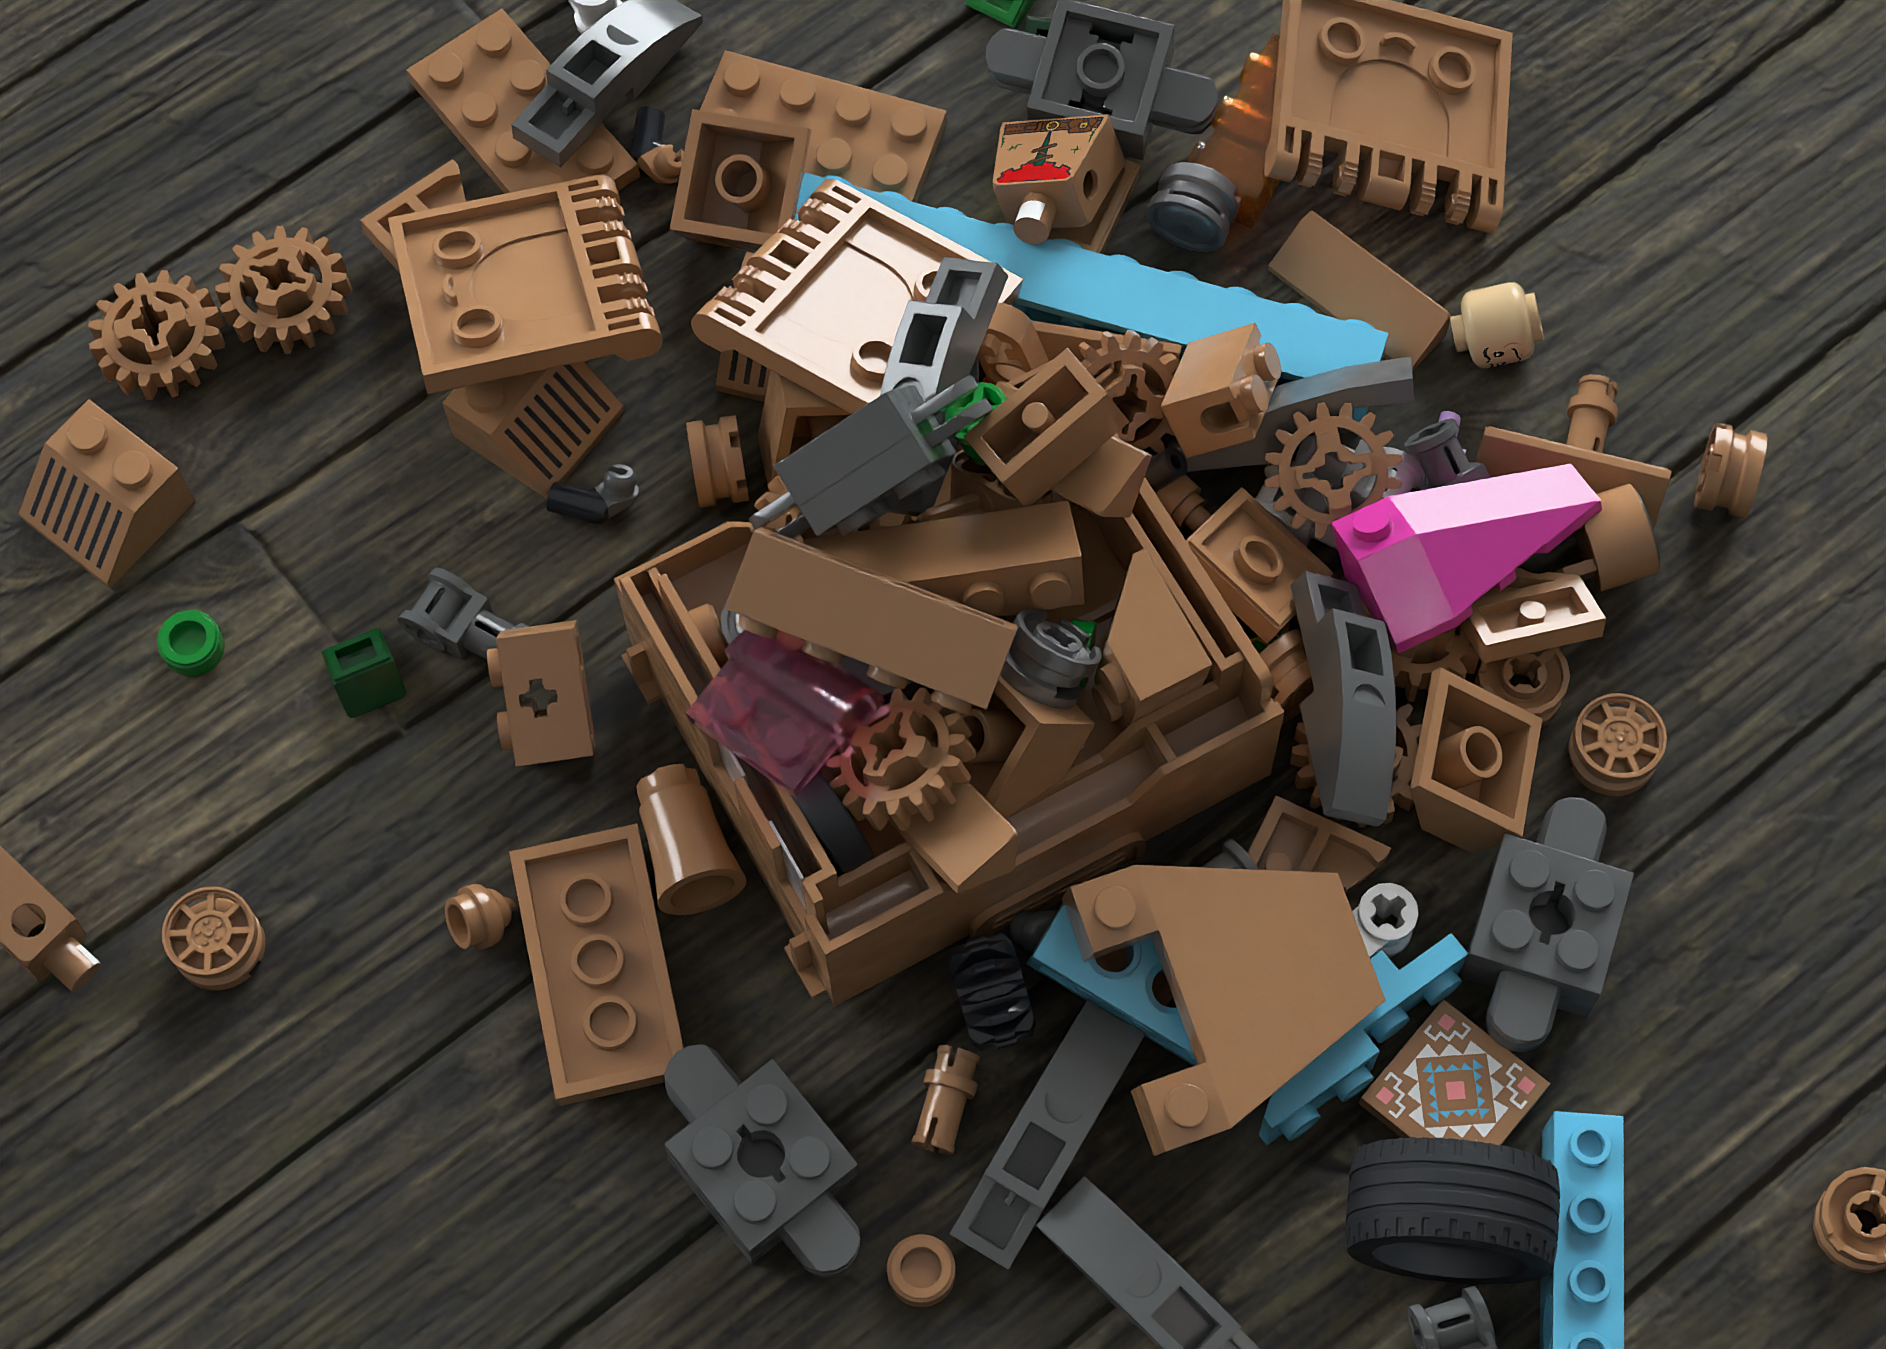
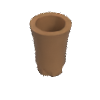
[636,764,746,915]

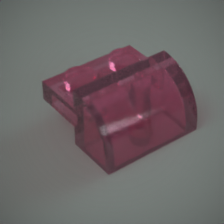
[686,630,885,798]

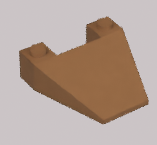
[1061,865,1386,1156]

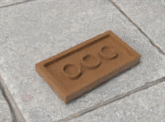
[406,8,640,194]
[685,50,947,203]
[509,824,684,1106]

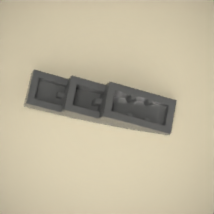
[1168,356,1415,472]

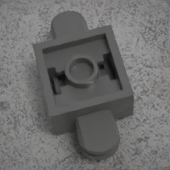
[985,0,1217,160]
[748,375,993,539]
[1459,797,1634,1052]
[664,1044,860,1278]

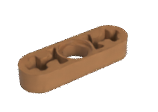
[977,302,1049,385]

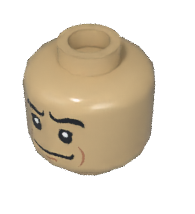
[1451,282,1544,368]

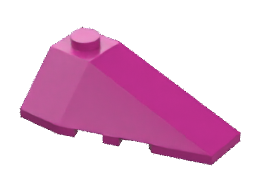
[1331,464,1602,653]

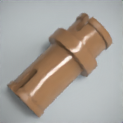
[1566,374,1619,453]
[911,1045,980,1155]

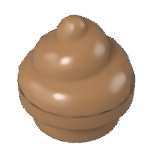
[445,884,516,950]

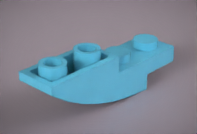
[1259,933,1468,1145]

